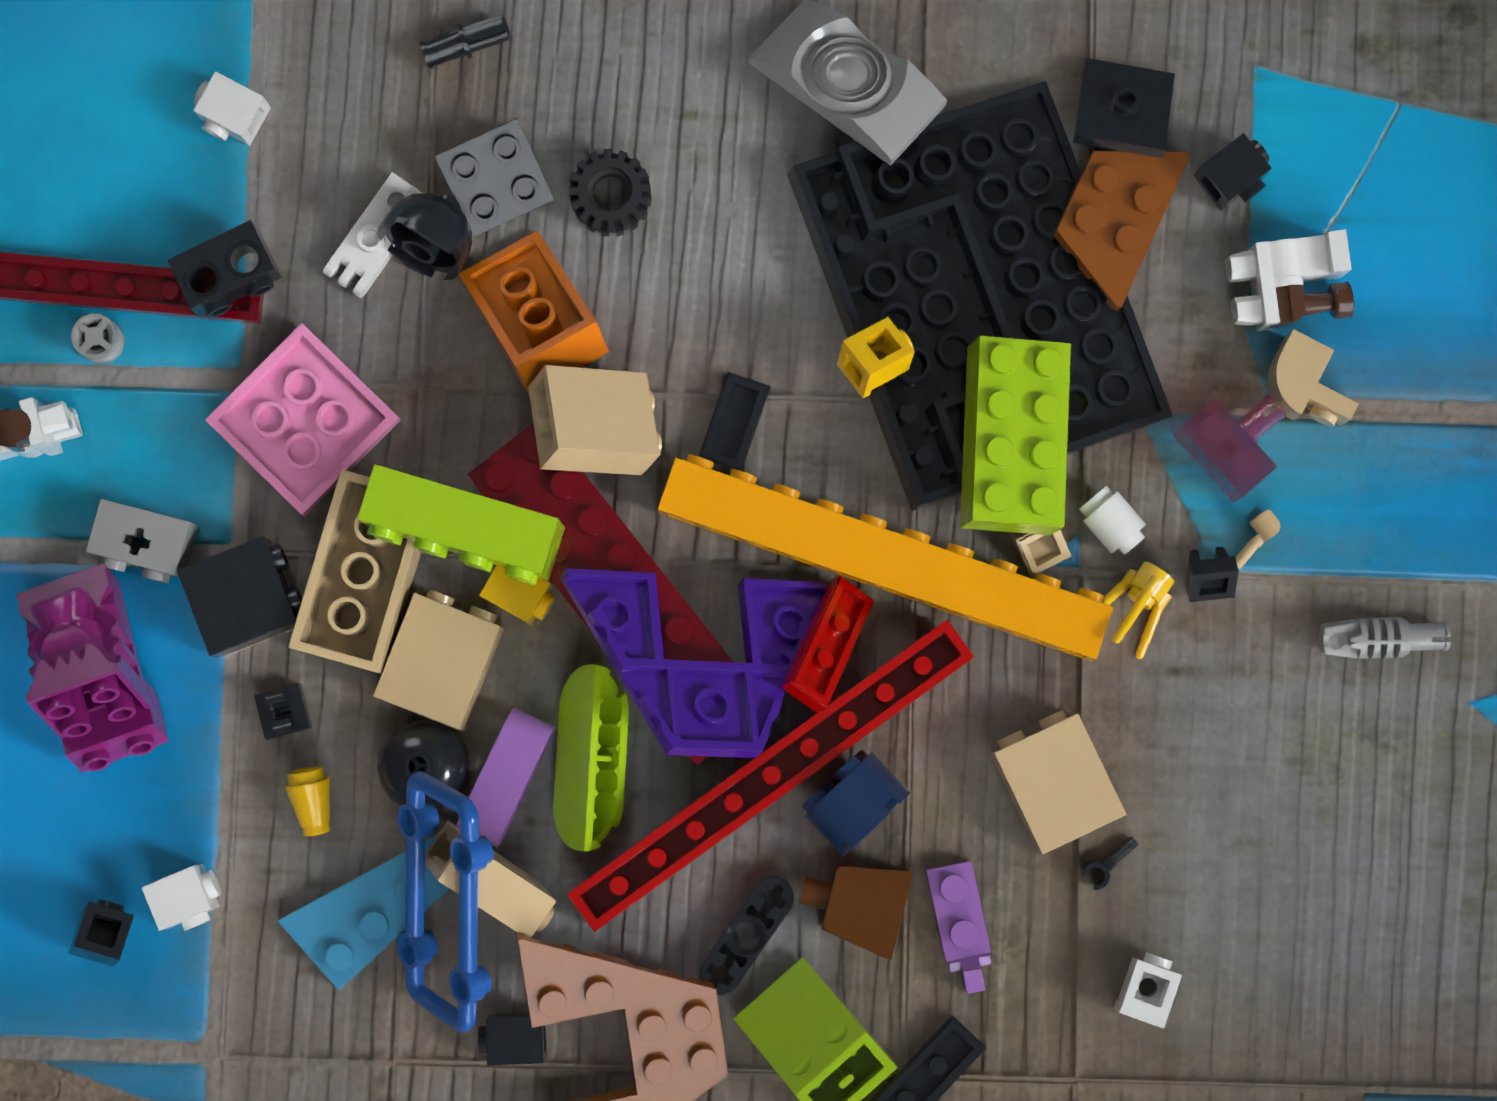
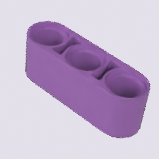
[456,707,556,848]

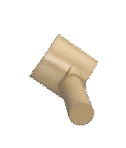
[1235,509,1280,570]

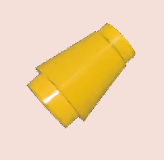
[284,766,331,837]

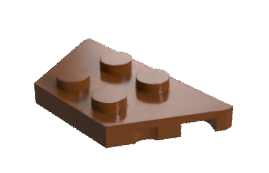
[1053,151,1191,311]

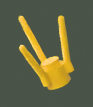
[1103,562,1174,659]

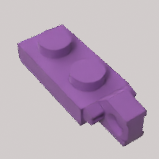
[926,860,991,994]

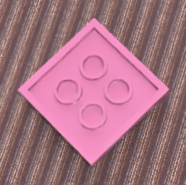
[205,323,401,517]

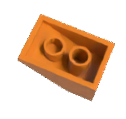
[459,230,609,394]

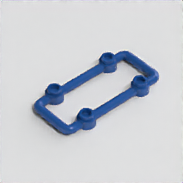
[397,771,493,1032]

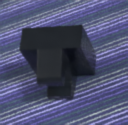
[1186,547,1239,602]
[254,683,312,740]

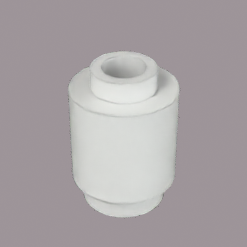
[1079,486,1146,555]

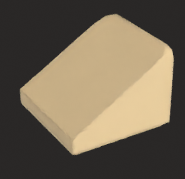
[1008,530,1071,577]

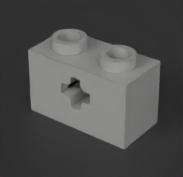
[86,499,199,584]

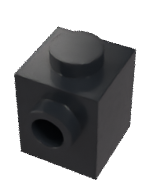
[1193,133,1272,211]
[68,899,134,967]

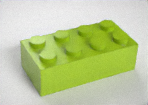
[960,336,1071,535]
[357,464,565,585]

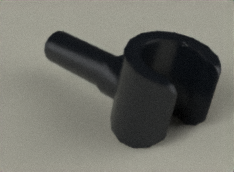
[1082,836,1139,890]

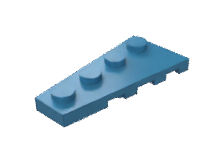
[278,834,450,990]

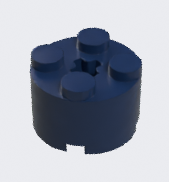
[802,749,910,857]

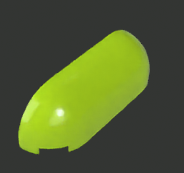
[553,664,629,851]

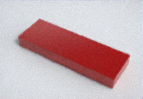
[782,575,874,713]

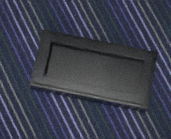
[699,372,771,471]

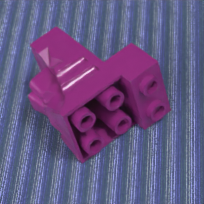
[16,563,169,772]

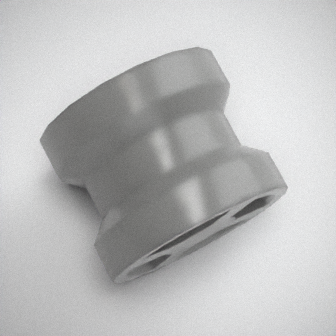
[71,313,125,364]

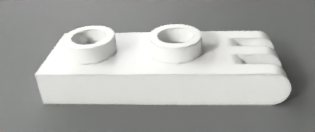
[323,172,422,298]

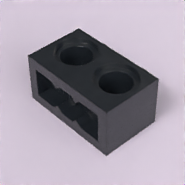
[167,220,282,318]

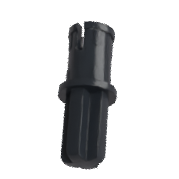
[419,15,511,69]

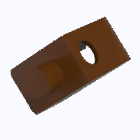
[799,864,913,960]

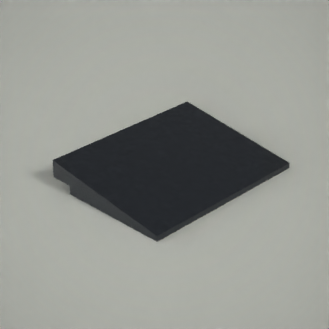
[787,81,1173,511]

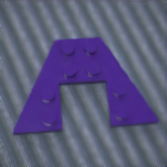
[560,568,829,758]

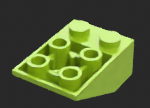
[733,957,897,1101]

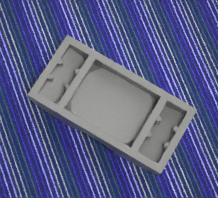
[748,0,947,166]

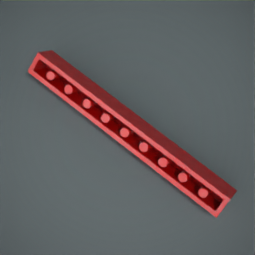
[567,620,974,932]

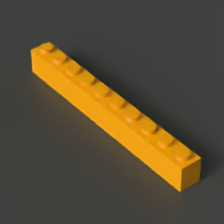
[658,454,1114,662]

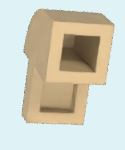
[1267,329,1359,427]

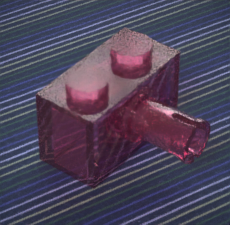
[1173,394,1287,503]

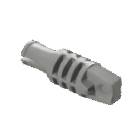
[1319,617,1451,659]

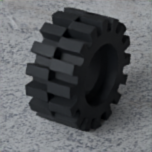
[569,149,652,237]

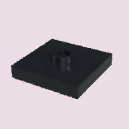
[1073,58,1175,158]

